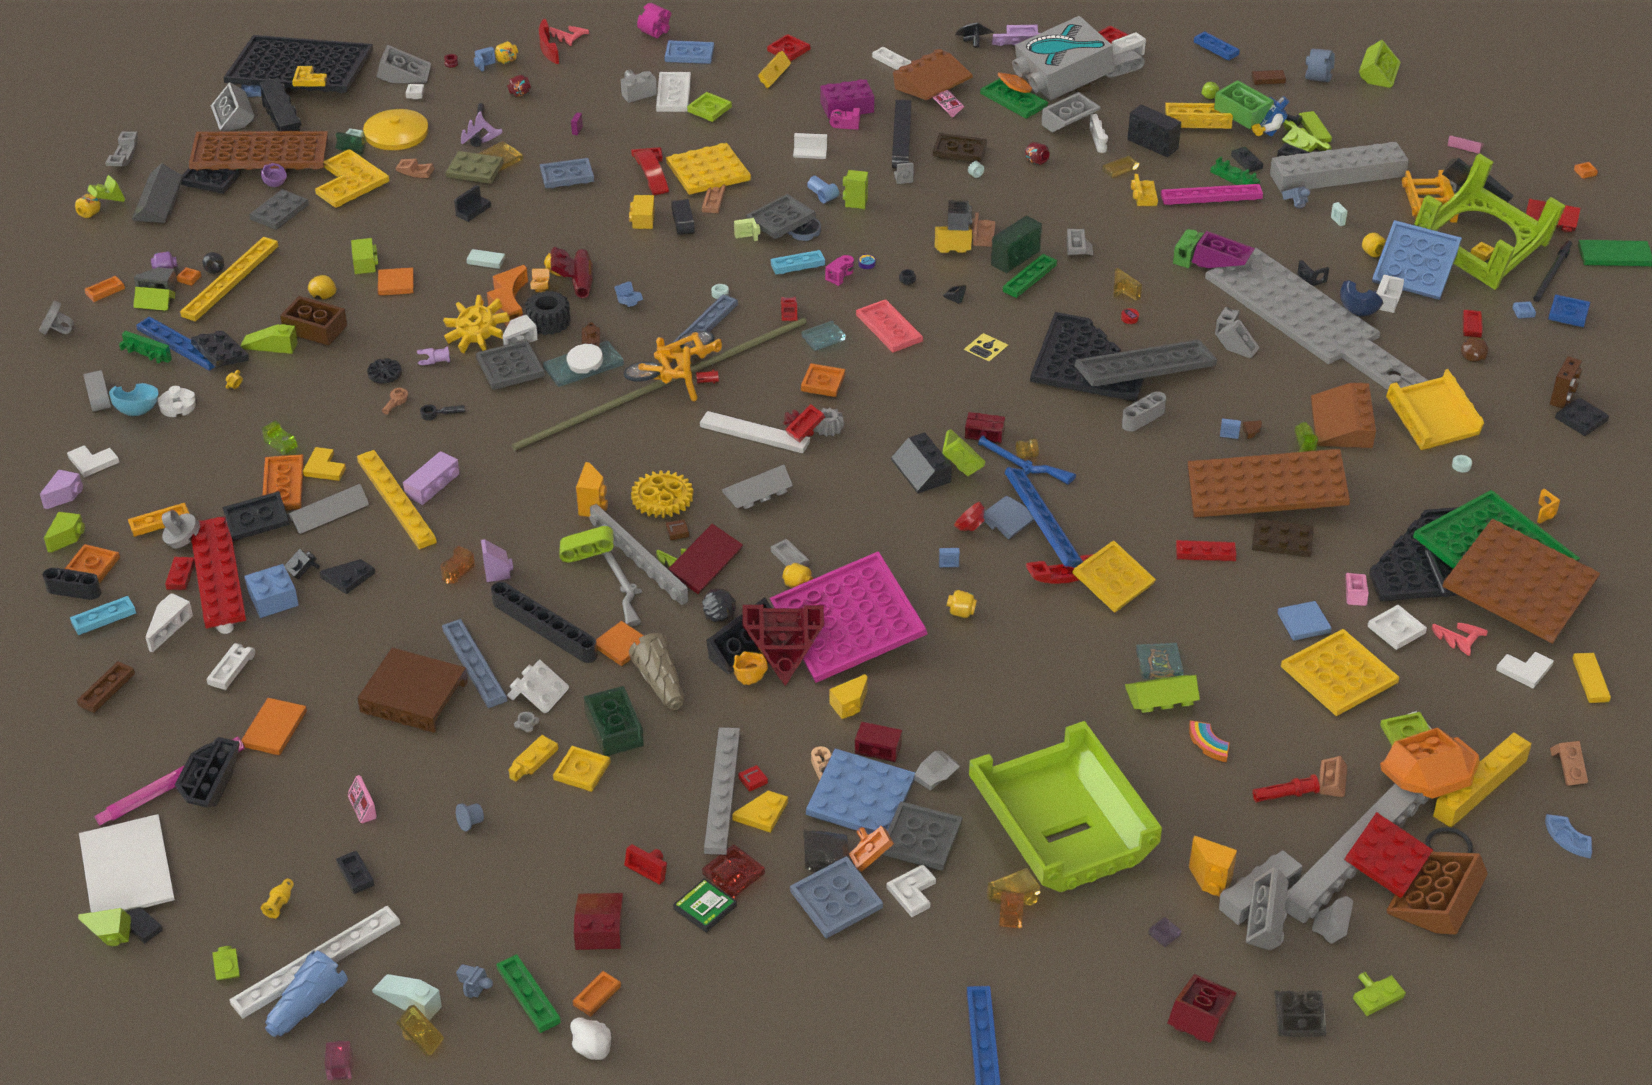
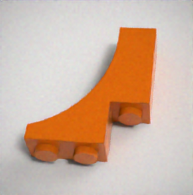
[487,265,528,327]

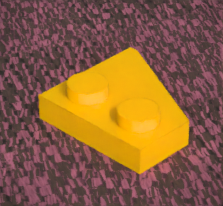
[732,790,788,833]

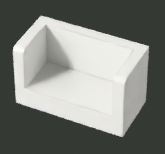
[1112,32,1146,55]
[1376,275,1404,313]

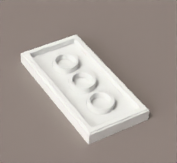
[656,72,691,112]

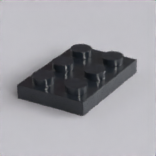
[181,168,240,194]
[191,331,249,367]
[222,491,290,541]

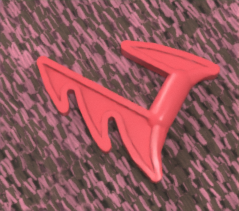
[549,26,589,46]
[1432,623,1488,656]

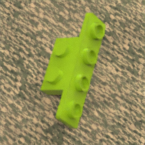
[1282,120,1332,152]

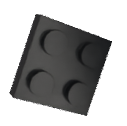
[1555,397,1609,436]

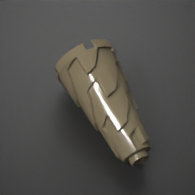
[629,633,685,710]

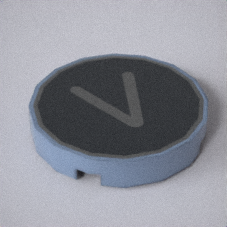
[788,218,821,241]

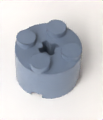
[1305,49,1335,82]

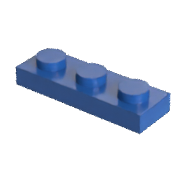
[1194,31,1240,60]

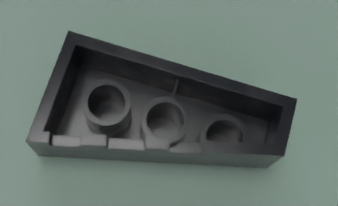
[260,78,302,131]

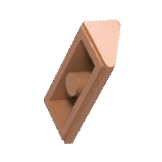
[1319,756,1347,797]

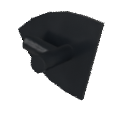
[955,22,994,48]

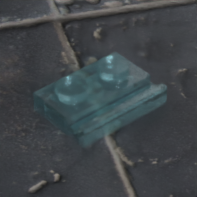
[802,320,845,351]

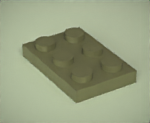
[445,151,504,184]

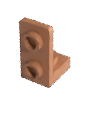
[1550,741,1588,786]

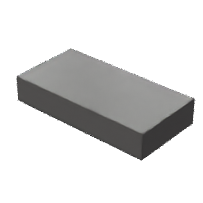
[771,539,810,567]

